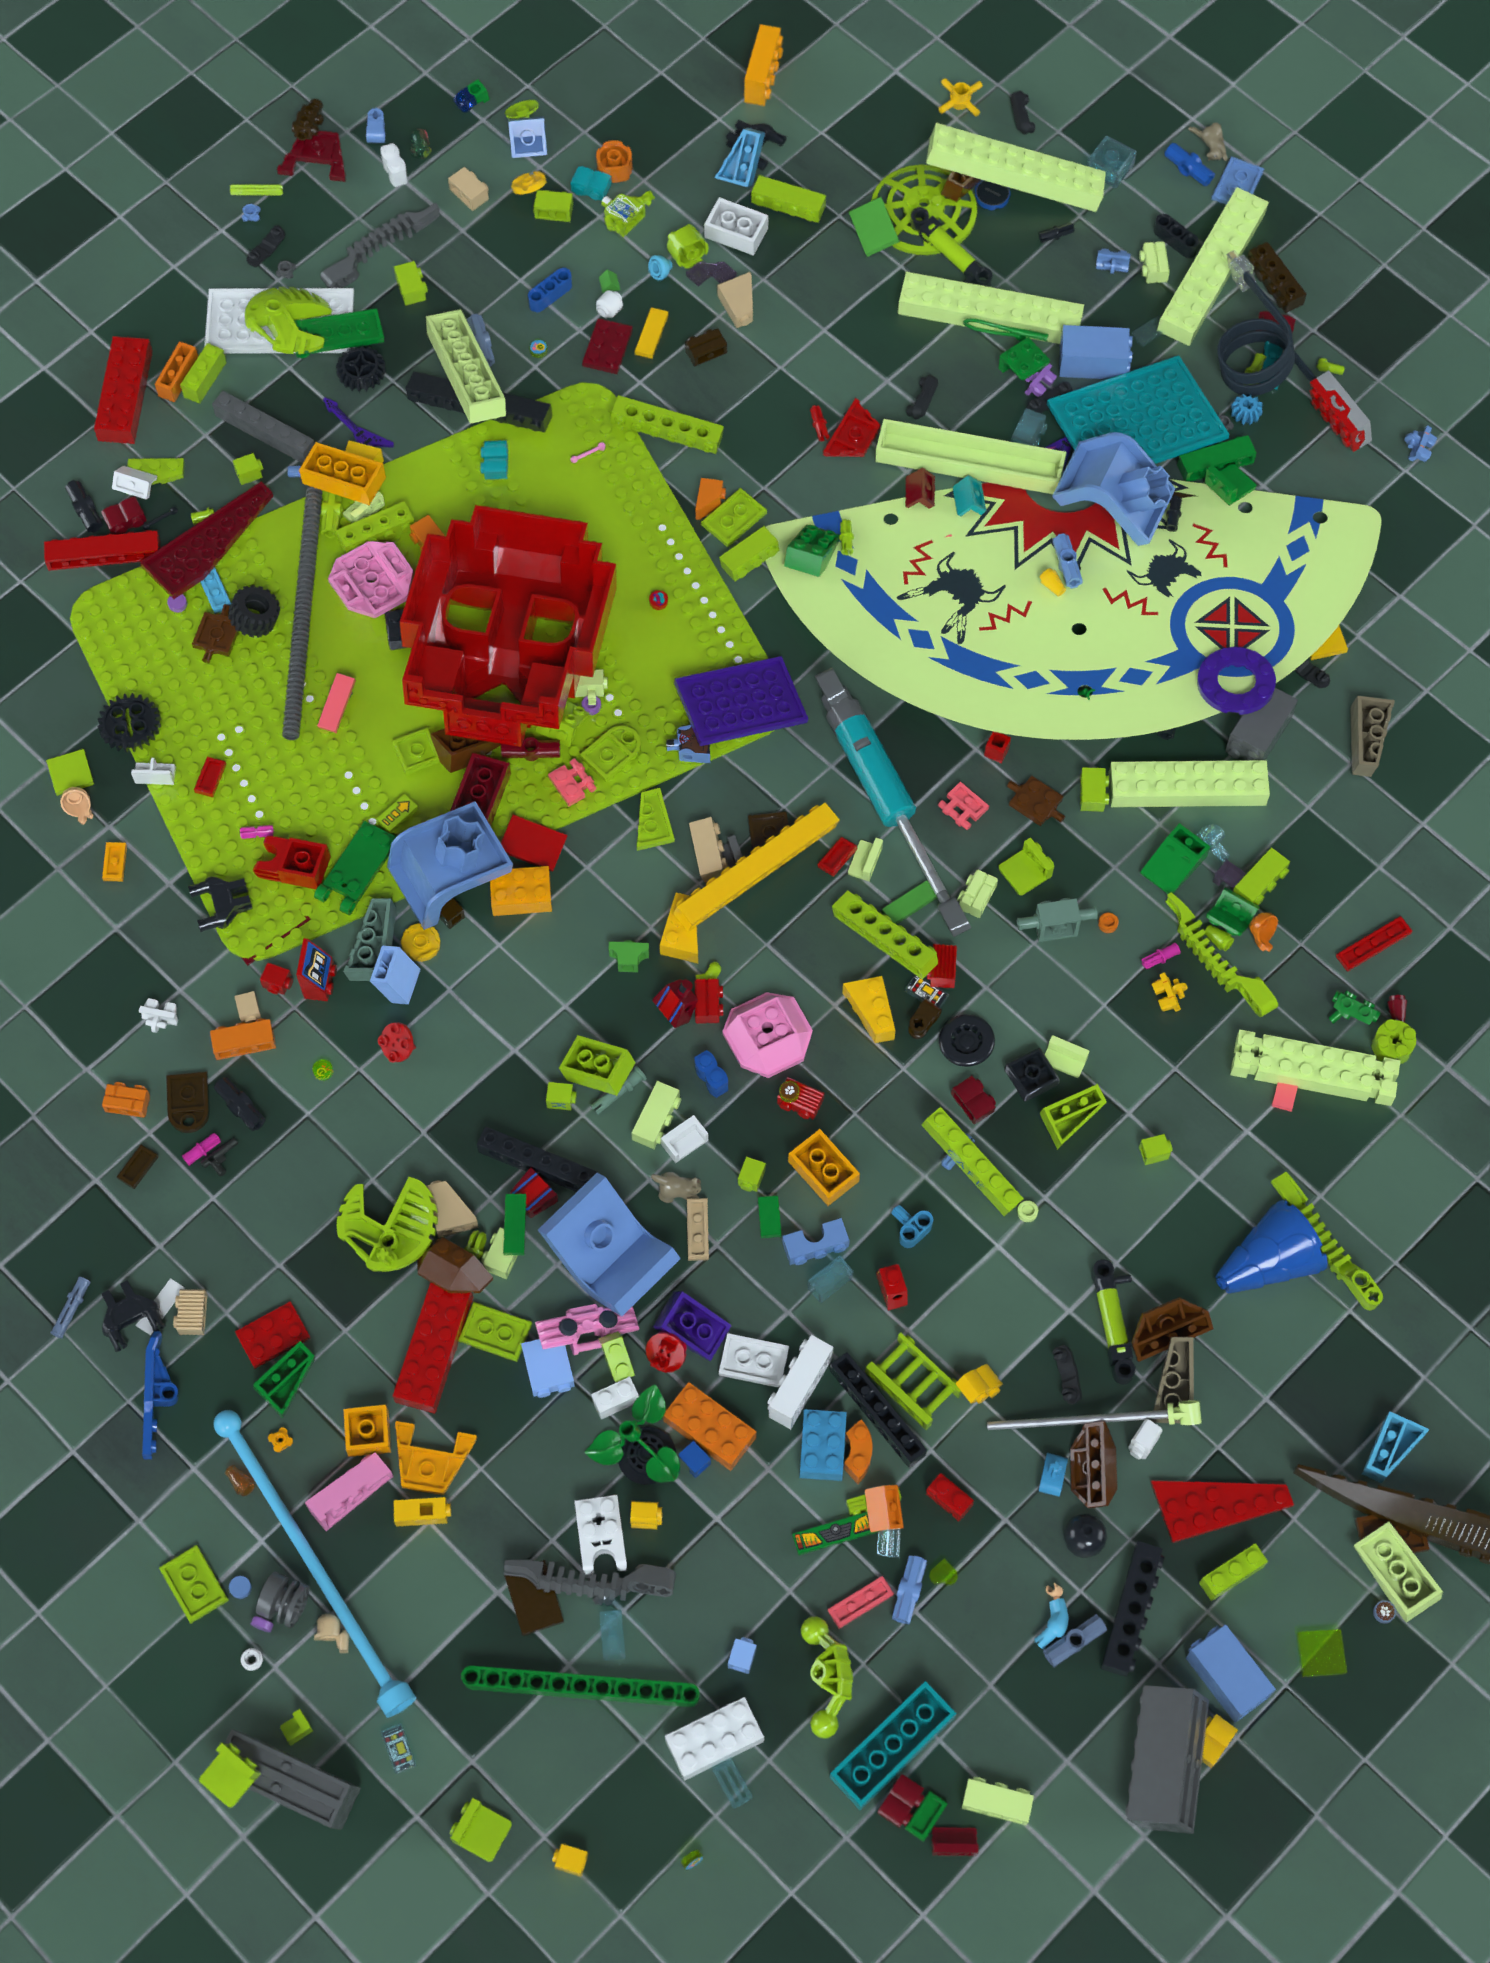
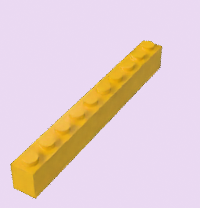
[673,803,840,932]

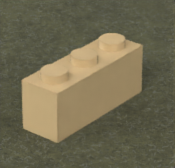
[689,817,728,882]

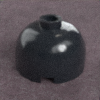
[1064,1513,1107,1558]

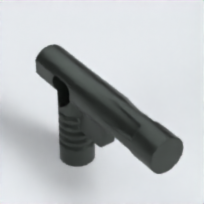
[200,1138,238,1177]

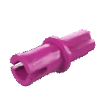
[1141,942,1180,969]
[182,1133,221,1166]

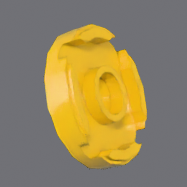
[511,171,546,195]
[401,923,441,962]

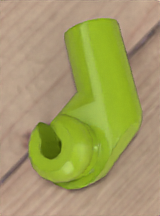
[1317,358,1344,375]
[695,962,721,980]

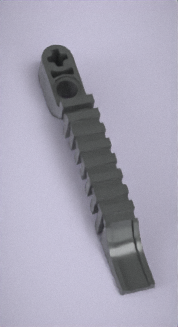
[320,203,440,288]
[504,1560,676,1601]

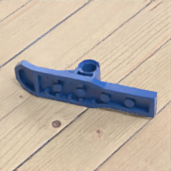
[142,1331,179,1460]

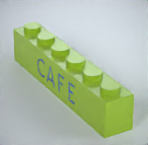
[922,1107,1024,1216]

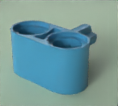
[891,1205,933,1248]
[1038,1453,1068,1497]

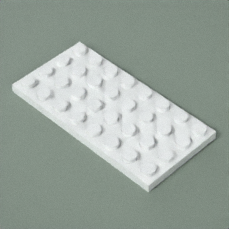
[205,288,354,353]

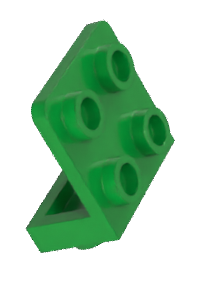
[999,337,1050,380]
[1205,464,1256,506]
[1206,887,1260,936]

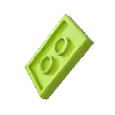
[701,488,767,547]
[458,1302,532,1362]
[159,1545,229,1624]

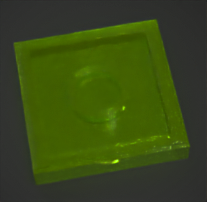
[1297,1629,1347,1677]

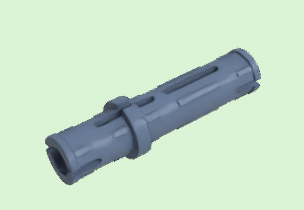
[50,1277,91,1339]

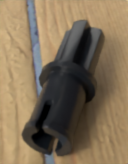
[1038,223,1075,243]
[1166,495,1182,532]

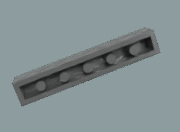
[212,391,315,463]

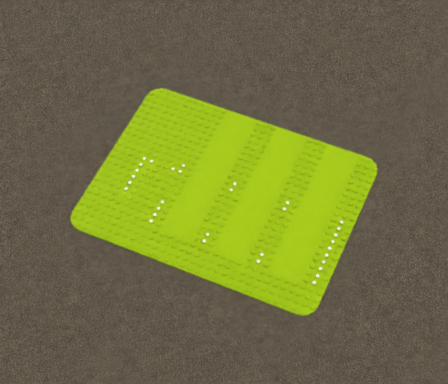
[70,382,775,961]

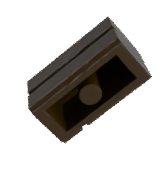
[685,328,727,367]

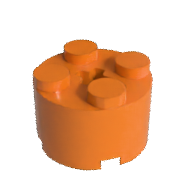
[596,140,632,183]

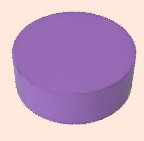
[167,594,187,613]
[582,696,601,715]
[251,1616,273,1633]

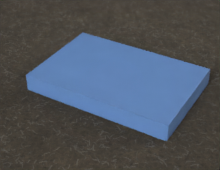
[1212,157,1264,205]

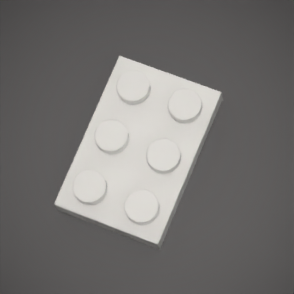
[719,1333,789,1388]

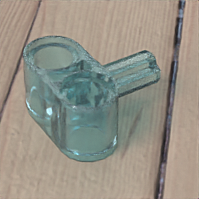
[1196,824,1230,863]

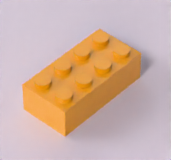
[744,24,783,106]
[299,442,386,505]

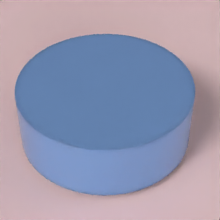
[229,1576,252,1599]

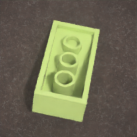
[1354,1522,1443,1622]

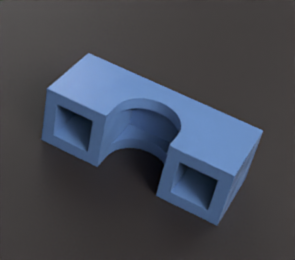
[782,1218,849,1265]

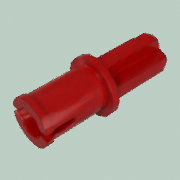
[810,405,830,442]

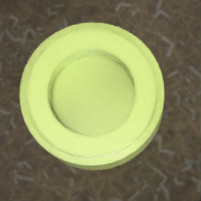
[1017,1200,1038,1222]

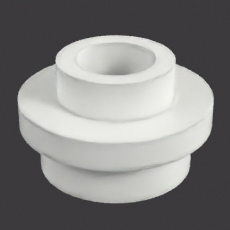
[241,1648,263,1671]

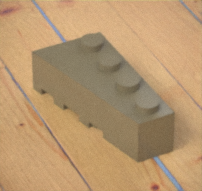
[1351,696,1395,777]
[1151,1337,1194,1423]

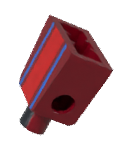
[652,979,698,1028]
[510,1168,558,1218]

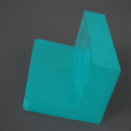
[953,475,986,516]

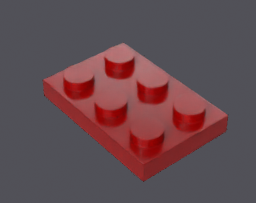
[235,1301,310,1369]

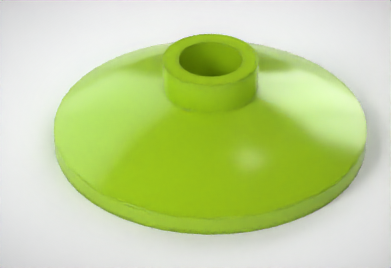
[505,100,539,119]

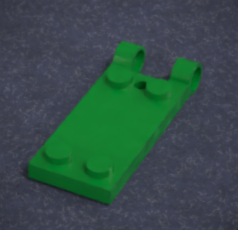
[294,309,384,358]
[314,821,396,915]

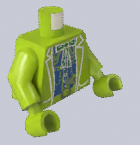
[601,191,655,238]

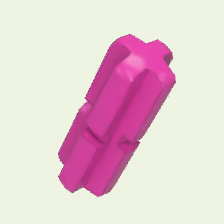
[240,825,274,839]

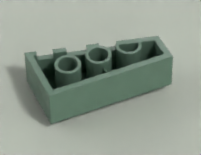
[343,899,397,981]

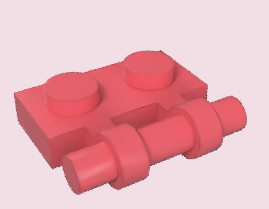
[548,758,597,807]
[938,782,989,830]

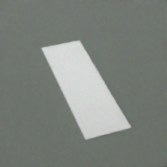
[135,1278,185,1335]

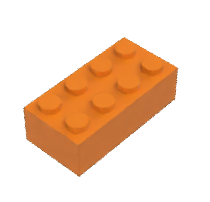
[663,1382,756,1471]

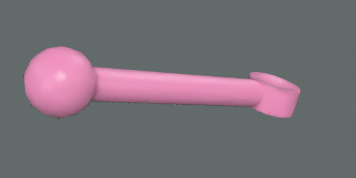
[571,442,605,463]

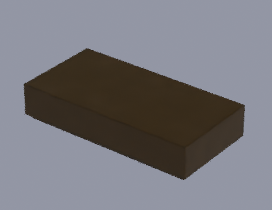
[117,1144,159,1189]

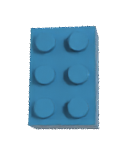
[800,1409,847,1481]

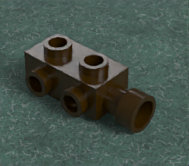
[292,99,323,141]

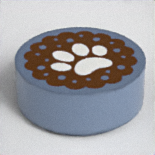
[1373,1600,1396,1623]

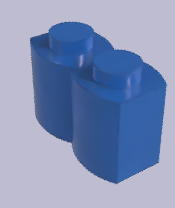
[694,1050,728,1098]

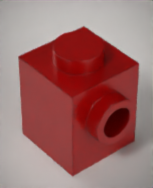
[984,731,1011,764]
[260,963,293,995]

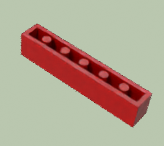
[44,530,161,571]

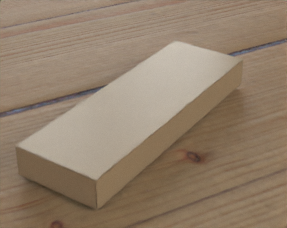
[687,1198,709,1261]

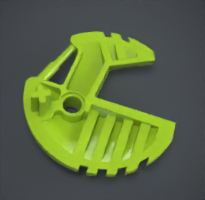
[244,287,332,354]
[337,1177,438,1272]

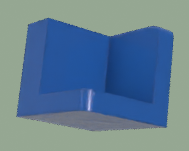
[679,1441,711,1478]

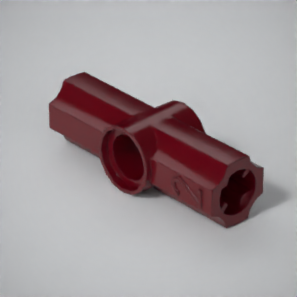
[501,737,560,761]

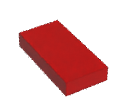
[194,757,227,798]
[817,837,857,877]

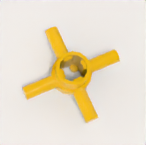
[938,78,983,117]

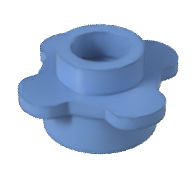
[242,204,260,221]

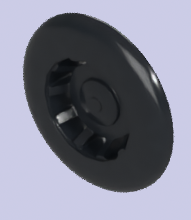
[939,1014,995,1067]
[618,1427,677,1485]

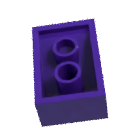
[653,1291,732,1361]

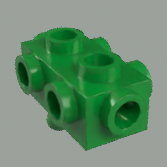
[1329,990,1381,1025]

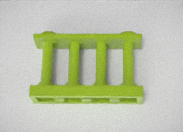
[865,1333,961,1430]

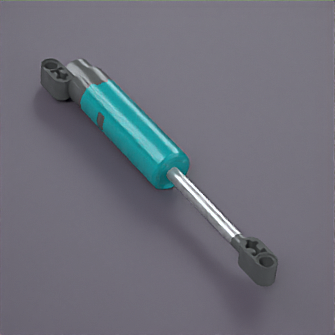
[815,667,971,937]

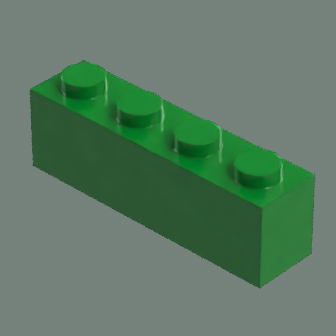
[1177,435,1257,482]

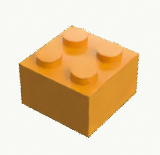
[344,1405,391,1457]

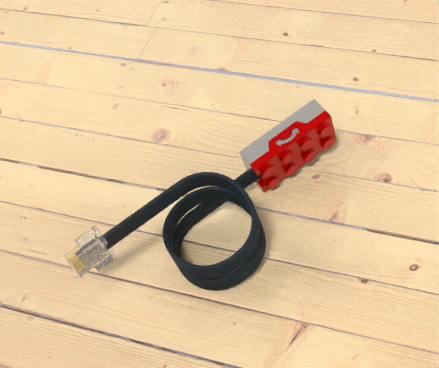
[1217,250,1372,452]

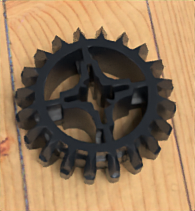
[336,344,386,393]

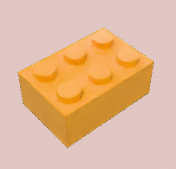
[490,866,552,916]
[788,1129,860,1206]

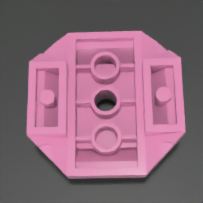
[328,541,414,618]
[722,992,813,1078]

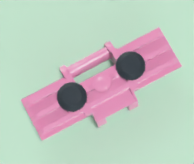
[535,1304,639,1355]

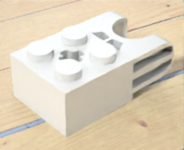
[575,1495,627,1577]

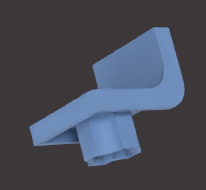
[1052,432,1176,546]
[387,801,513,930]
[538,1173,681,1316]

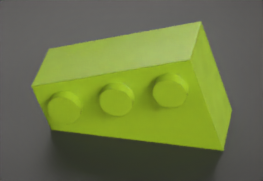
[1039,1084,1107,1150]

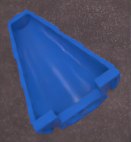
[1216,1200,1328,1294]

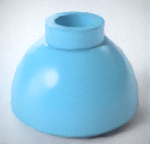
[648,255,672,281]

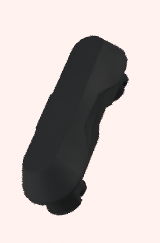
[1011,90,1036,135]
[246,225,285,267]
[906,374,938,420]
[1027,381,1073,416]
[1294,659,1330,688]
[1053,1345,1082,1404]

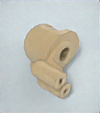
[314,1613,349,1653]

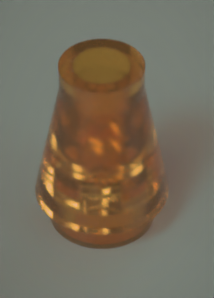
[225,1465,255,1497]

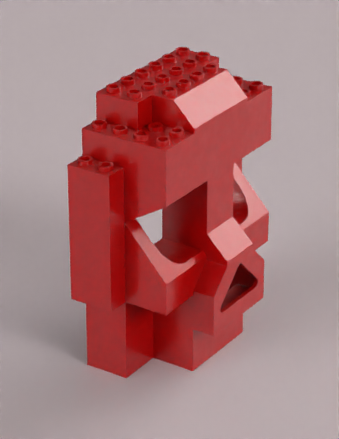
[400,505,617,747]

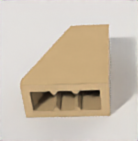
[717,272,753,328]
[426,1180,479,1238]

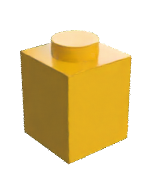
[552,1844,588,1877]

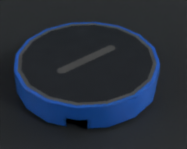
[975,180,1010,210]

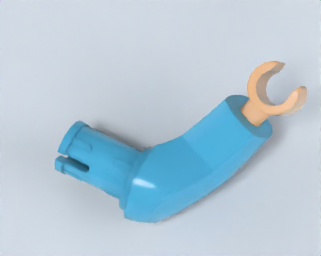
[1034,1583,1069,1649]

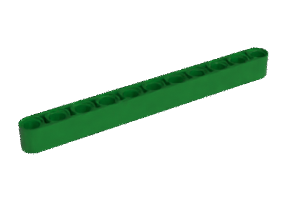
[461,1666,700,1707]

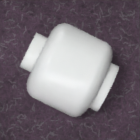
[596,290,623,318]

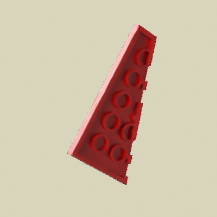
[1150,1481,1294,1543]

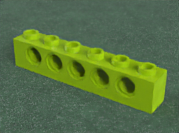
[611,395,724,454]
[832,890,938,979]

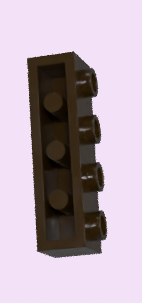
[1247,242,1307,313]

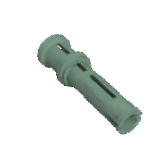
[590,1065,647,1115]

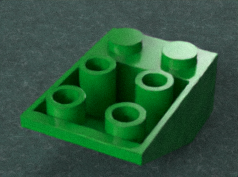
[784,525,840,577]
[1140,823,1211,894]

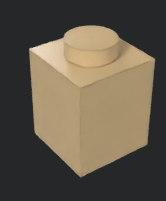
[235,991,262,1024]

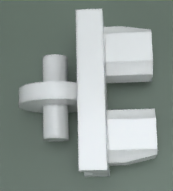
[139,998,179,1033]

